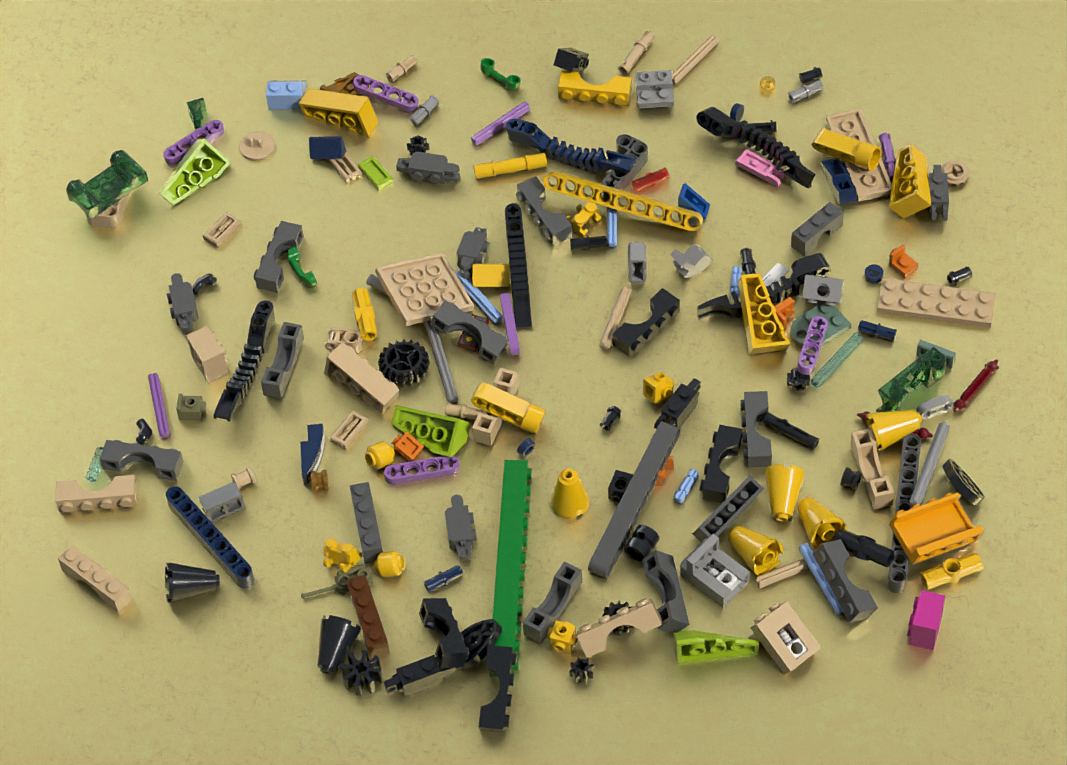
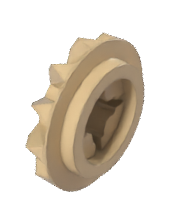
[941,161,970,186]

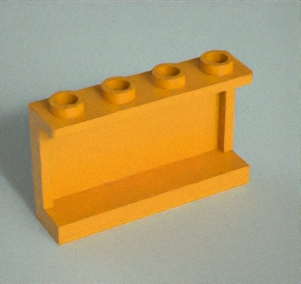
[889,492,984,565]

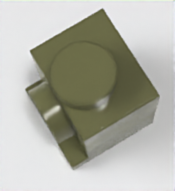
[176,394,206,420]

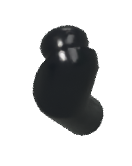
[192,273,217,295]
[136,418,152,445]

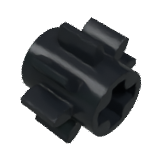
[407,135,430,156]
[787,368,810,391]
[569,657,595,684]

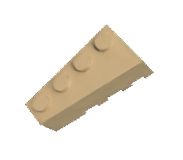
[324,342,399,413]

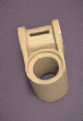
[325,327,363,354]

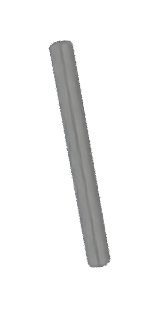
[424,320,458,404]
[910,422,950,506]

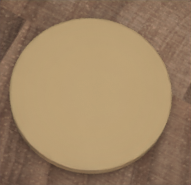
[239,131,275,161]

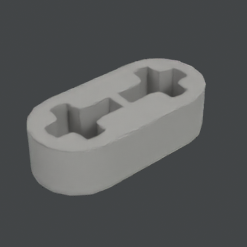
[916,395,954,420]

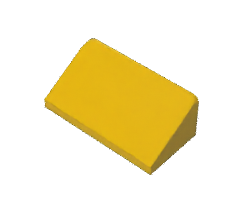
[471,264,510,287]

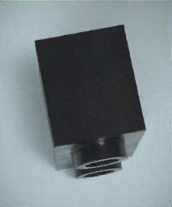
[553,47,589,72]

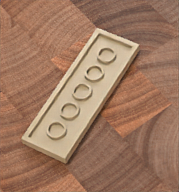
[826,108,892,202]
[877,278,996,328]

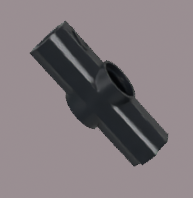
[833,528,895,567]

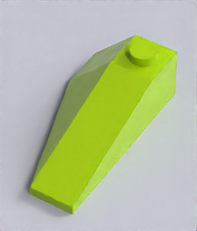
[159,139,231,205]
[391,405,471,457]
[674,630,759,664]

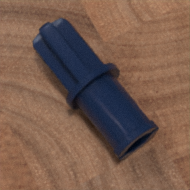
[858,320,897,341]
[423,565,463,593]

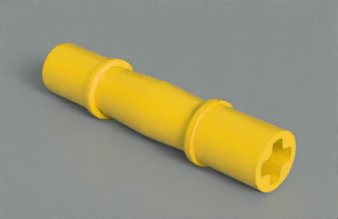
[473,153,547,179]

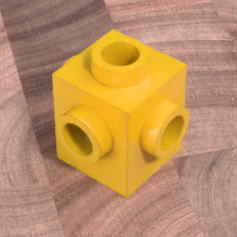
[643,372,674,404]
[547,620,578,655]

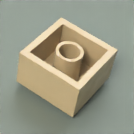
[186,326,229,384]

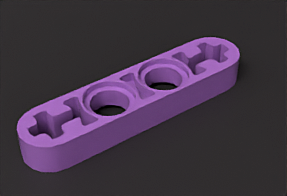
[353,75,419,112]
[163,120,224,165]
[500,293,520,356]
[797,316,828,375]
[384,456,460,484]

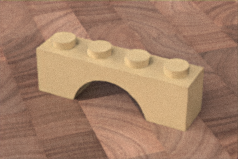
[472,367,519,446]
[851,428,894,510]
[55,475,137,512]
[58,545,133,613]
[577,598,662,658]

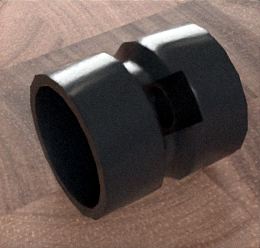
[624,525,660,563]

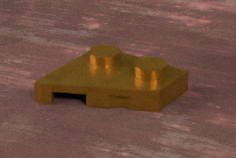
[320,72,364,96]

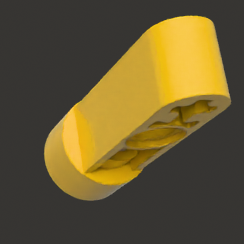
[811,128,881,171]
[471,383,546,434]

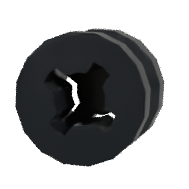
[840,467,862,491]

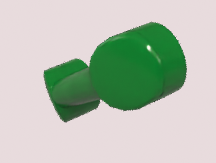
[480,58,521,90]
[288,246,317,287]

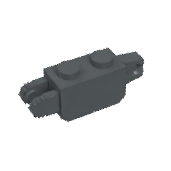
[396,152,461,184]
[928,165,949,221]
[457,227,490,278]
[167,273,199,332]
[445,494,477,561]

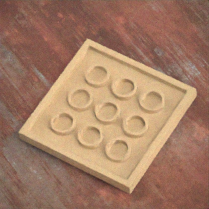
[375,253,474,326]

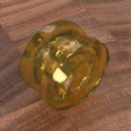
[760,76,775,93]

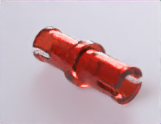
[632,167,670,192]

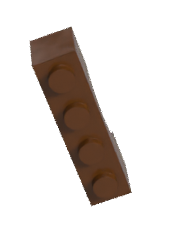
[346,575,390,659]

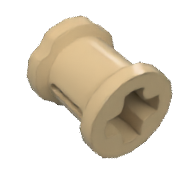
[231,467,256,489]

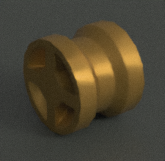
[311,470,329,491]

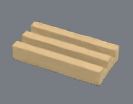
[328,153,362,184]
[203,212,241,248]
[330,411,368,450]

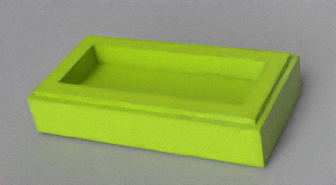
[358,156,393,191]

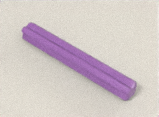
[471,101,530,145]
[148,373,170,438]

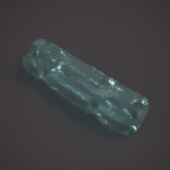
[85,447,104,482]

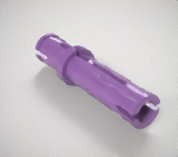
[879,133,896,182]

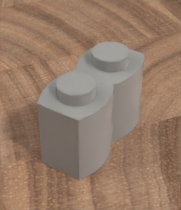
[628,242,647,283]

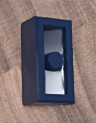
[309,136,347,159]

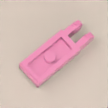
[735,149,787,187]

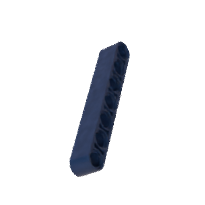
[166,486,254,588]

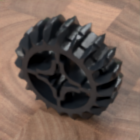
[378,339,430,387]

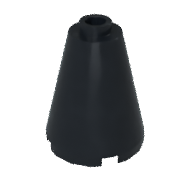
[165,562,220,603]
[317,615,361,675]

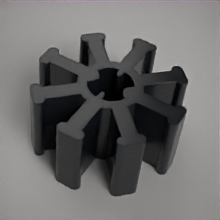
[340,650,383,696]

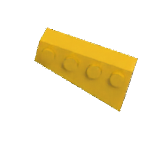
[889,144,932,219]
[738,273,790,354]

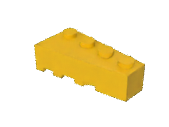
[299,88,379,137]

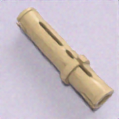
[618,31,655,75]

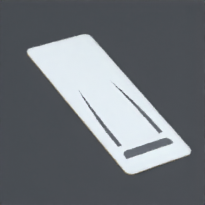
[762,263,789,288]

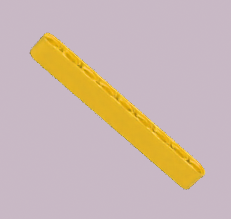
[543,171,703,231]

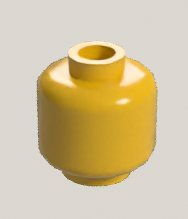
[365,441,395,470]
[374,551,405,578]

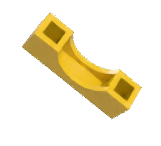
[558,70,632,105]

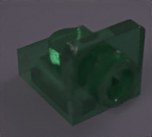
[186,98,206,129]

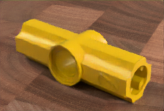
[352,287,378,342]
[920,553,983,590]

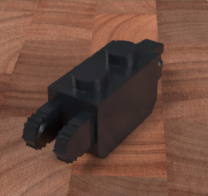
[654,378,701,429]
[384,655,457,696]

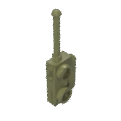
[301,564,374,599]

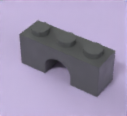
[791,202,844,257]

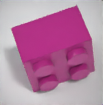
[907,590,946,651]

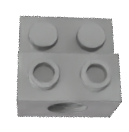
[636,70,674,109]
[802,275,844,306]

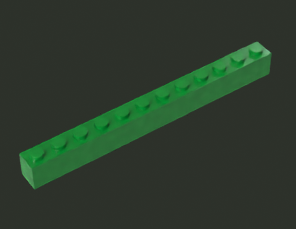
[489,460,532,677]

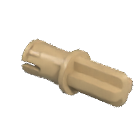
[386,55,418,83]
[445,403,483,420]

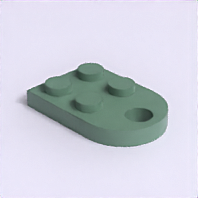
[790,301,851,348]

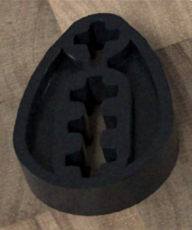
[942,459,985,505]
[460,619,502,668]

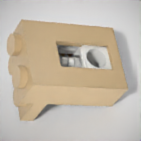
[748,601,821,674]

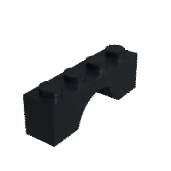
[612,288,680,357]
[699,424,742,503]
[419,598,469,668]
[478,645,517,733]

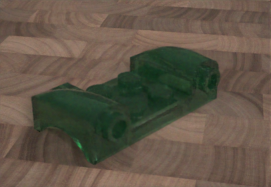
[66,150,148,220]
[876,346,946,412]

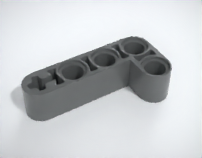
[602,134,648,200]

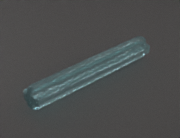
[811,332,863,388]

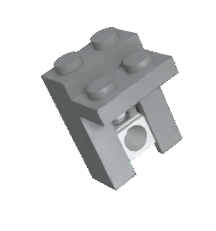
[680,534,750,608]

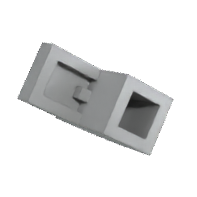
[670,243,713,278]

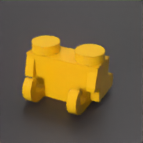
[566,202,601,238]
[323,538,362,572]

